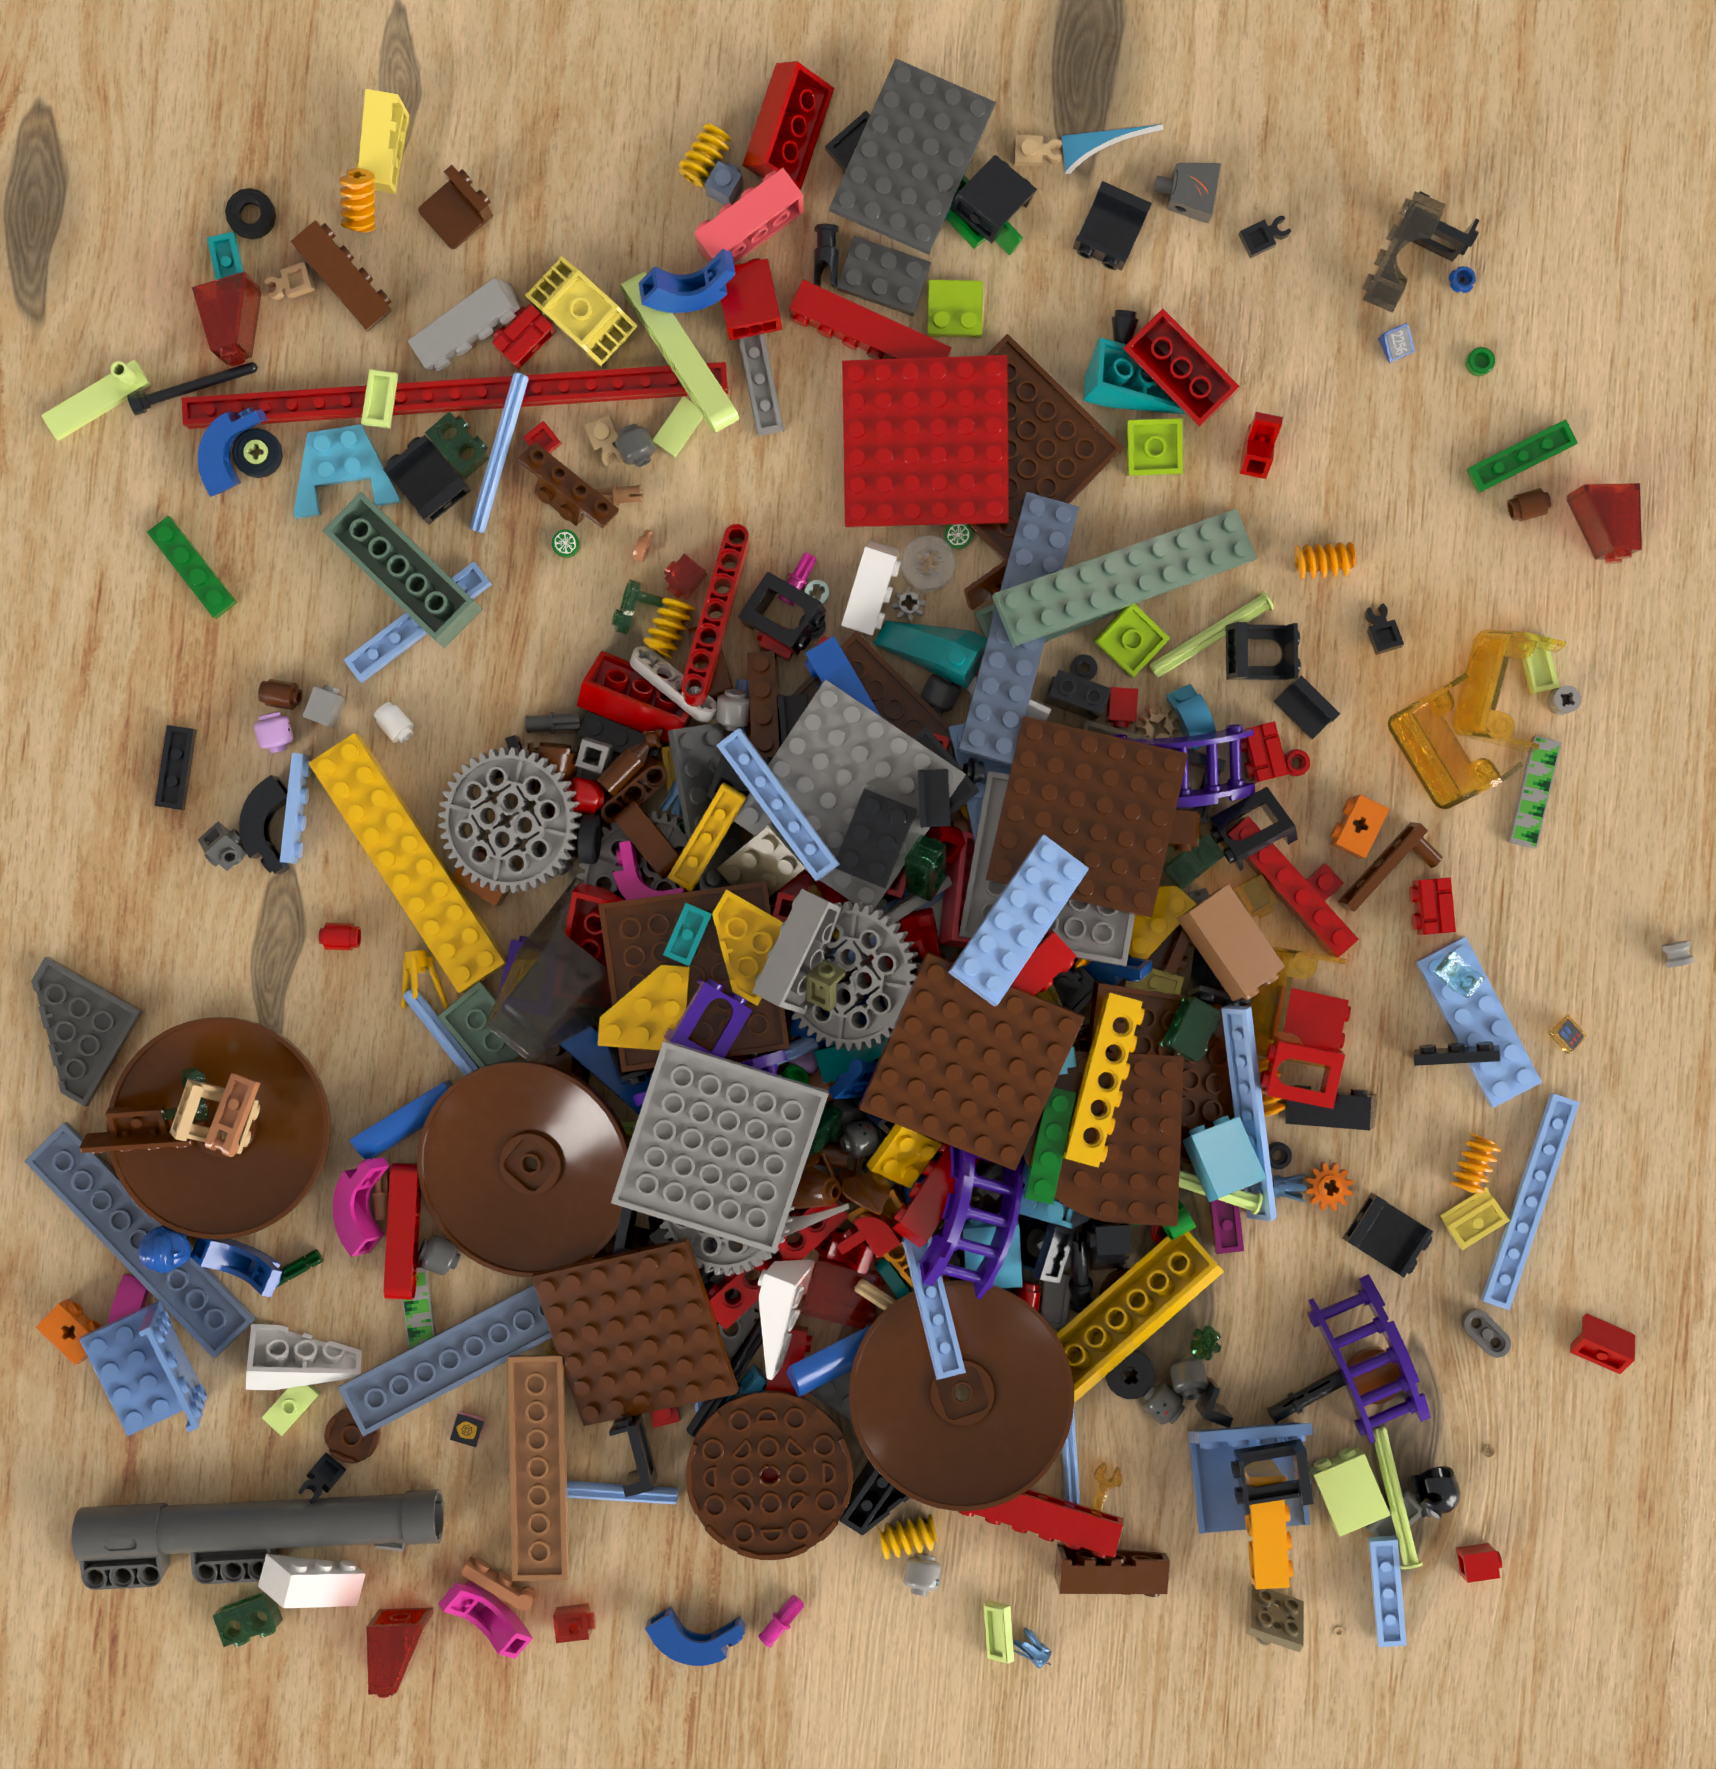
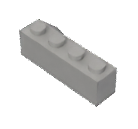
[408,278,521,371]
[752,889,841,1015]

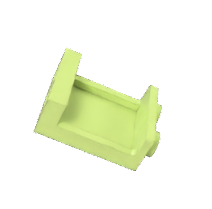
[1309,1447,1390,1537]

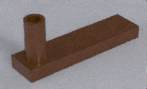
[1338,822,1443,912]

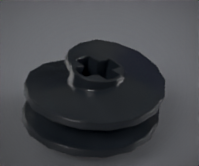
[1105,1350,1155,1399]

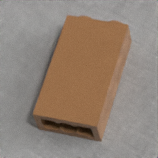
[1177,884,1285,1001]

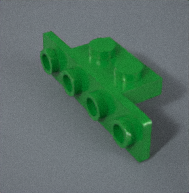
[946,176,1023,255]

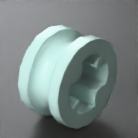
[805,580,829,604]

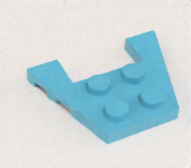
[293,424,401,519]

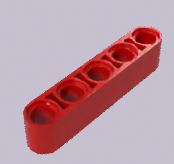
[383,1163,421,1300]

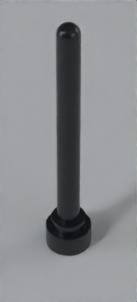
[127,362,258,416]

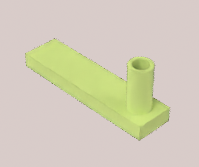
[41,359,152,441]

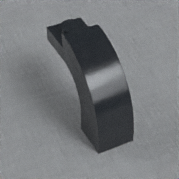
[239,775,290,874]

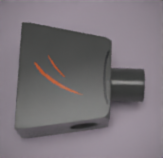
[1154,163,1221,223]

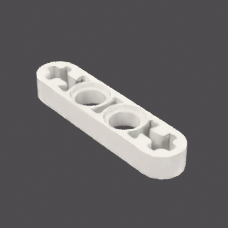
[630,646,717,722]

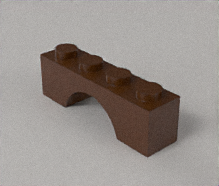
[747,651,782,760]

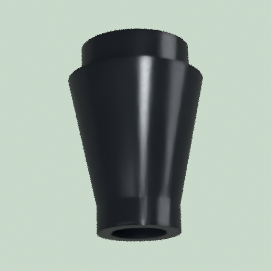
[1112,310,1139,345]

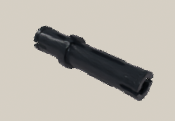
[1266,1369,1346,1424]

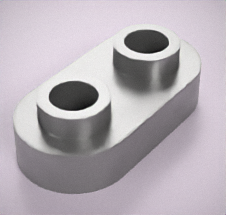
[1461,1308,1511,1358]

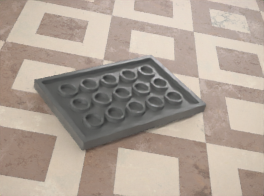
[829,58,996,255]

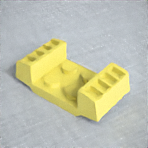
[525,256,638,368]

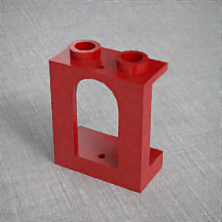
[1260,1036,1345,1109]

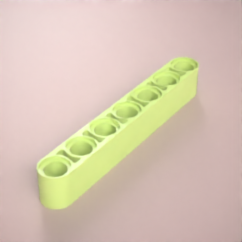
[620,271,739,433]

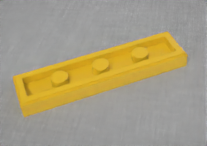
[667,782,747,891]

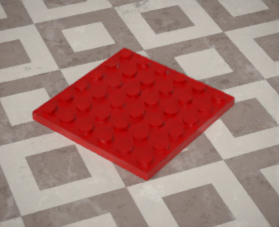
[842,355,1009,528]

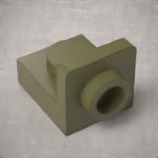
[806,960,845,1012]

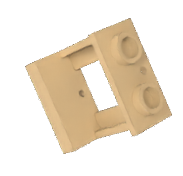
[170,1079,260,1154]

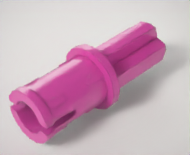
[778,552,817,606]
[758,1595,805,1648]

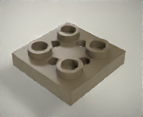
[1246,1584,1304,1652]

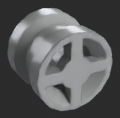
[1547,686,1581,715]
[1662,940,1694,968]

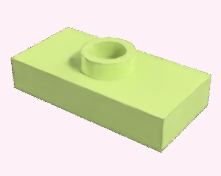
[262,1384,321,1436]

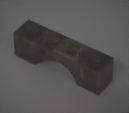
[1361,191,1446,313]

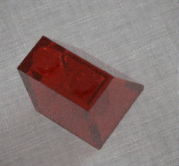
[192,272,262,366]
[1567,483,1642,564]
[800,1253,885,1329]
[366,1607,434,1698]

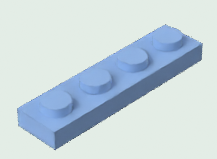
[280,753,312,864]
[1368,1535,1407,1647]

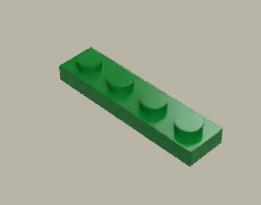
[1466,419,1578,494]
[147,516,238,619]
[1024,1088,1076,1204]

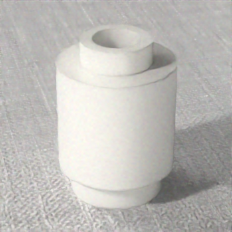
[374,702,414,743]

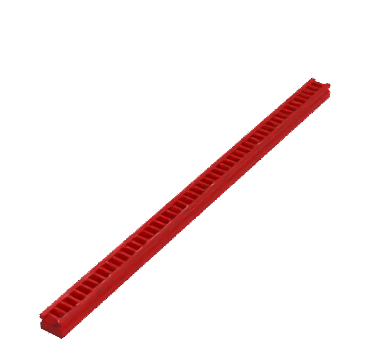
[181,362,729,429]

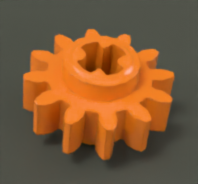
[1304,1162,1354,1211]

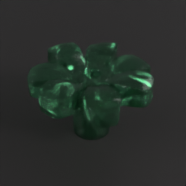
[1190,1326,1221,1361]

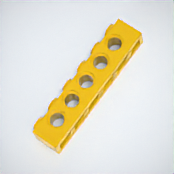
[1063,993,1145,1168]

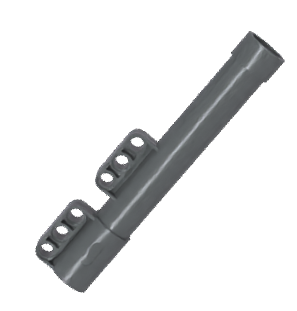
[72,1489,444,1590]

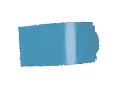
[1166,684,1216,751]

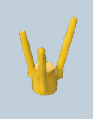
[401,950,449,1010]

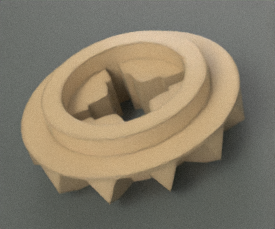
[1136,706,1181,739]

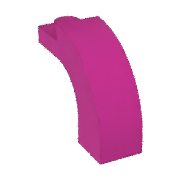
[613,841,687,900]
[333,1157,390,1257]
[438,1581,533,1659]

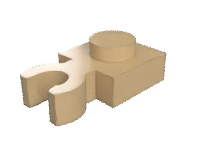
[1014,135,1062,166]
[264,261,316,300]
[584,415,623,468]

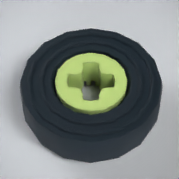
[232,428,283,478]

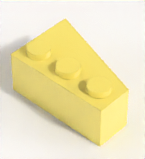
[355,89,409,194]

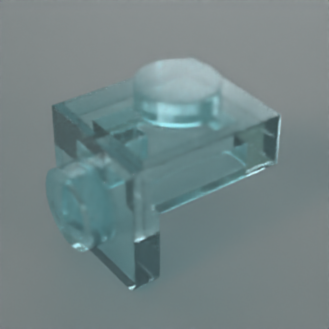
[1433,951,1485,998]

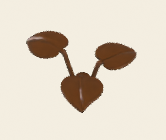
[804,1128,890,1215]

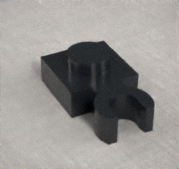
[1238,216,1291,258]
[1365,603,1404,655]
[298,1453,347,1504]

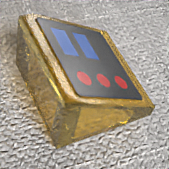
[1548,1015,1587,1054]

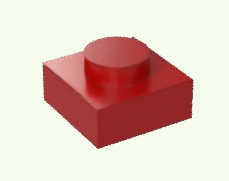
[522,421,562,453]
[1306,863,1344,901]
[650,1406,681,1428]

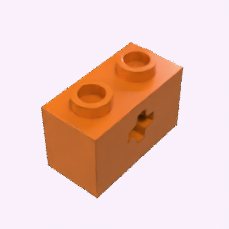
[1330,794,1390,859]
[35,1299,102,1365]

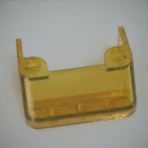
[1452,629,1566,753]
[1388,672,1523,809]
[1249,947,1347,1068]

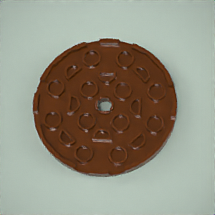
[686,1390,853,1560]

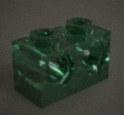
[425,411,489,479]
[904,834,947,902]
[1162,834,1225,890]
[213,1592,283,1647]

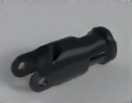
[814,223,839,288]

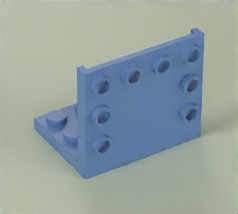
[79,1300,207,1437]
[1187,1422,1313,1534]

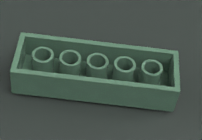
[322,492,482,648]

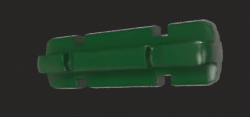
[278,1249,323,1287]

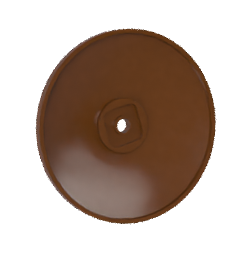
[107,1017,331,1239]
[417,1060,629,1277]
[849,1280,1074,1511]

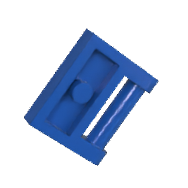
[828,1059,878,1099]

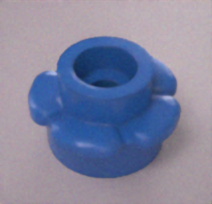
[1449,266,1476,293]

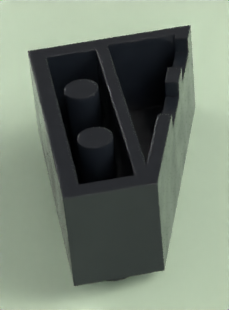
[1285,1085,1377,1131]
[1083,1218,1131,1270]
[839,1461,910,1536]

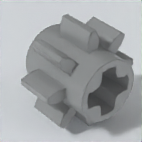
[892,587,926,622]

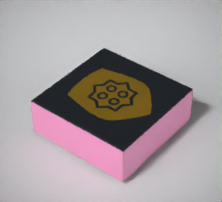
[450,1411,485,1447]

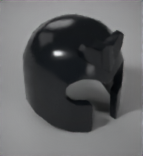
[1411,1466,1461,1519]

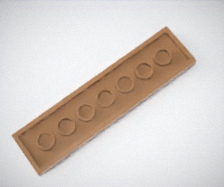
[508,1354,569,1581]

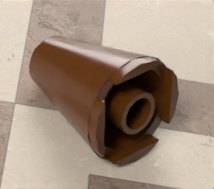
[527,742,580,817]
[792,1167,841,1210]

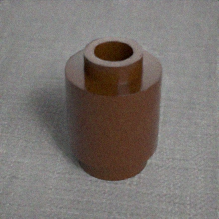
[1507,488,1551,522]
[258,679,302,710]

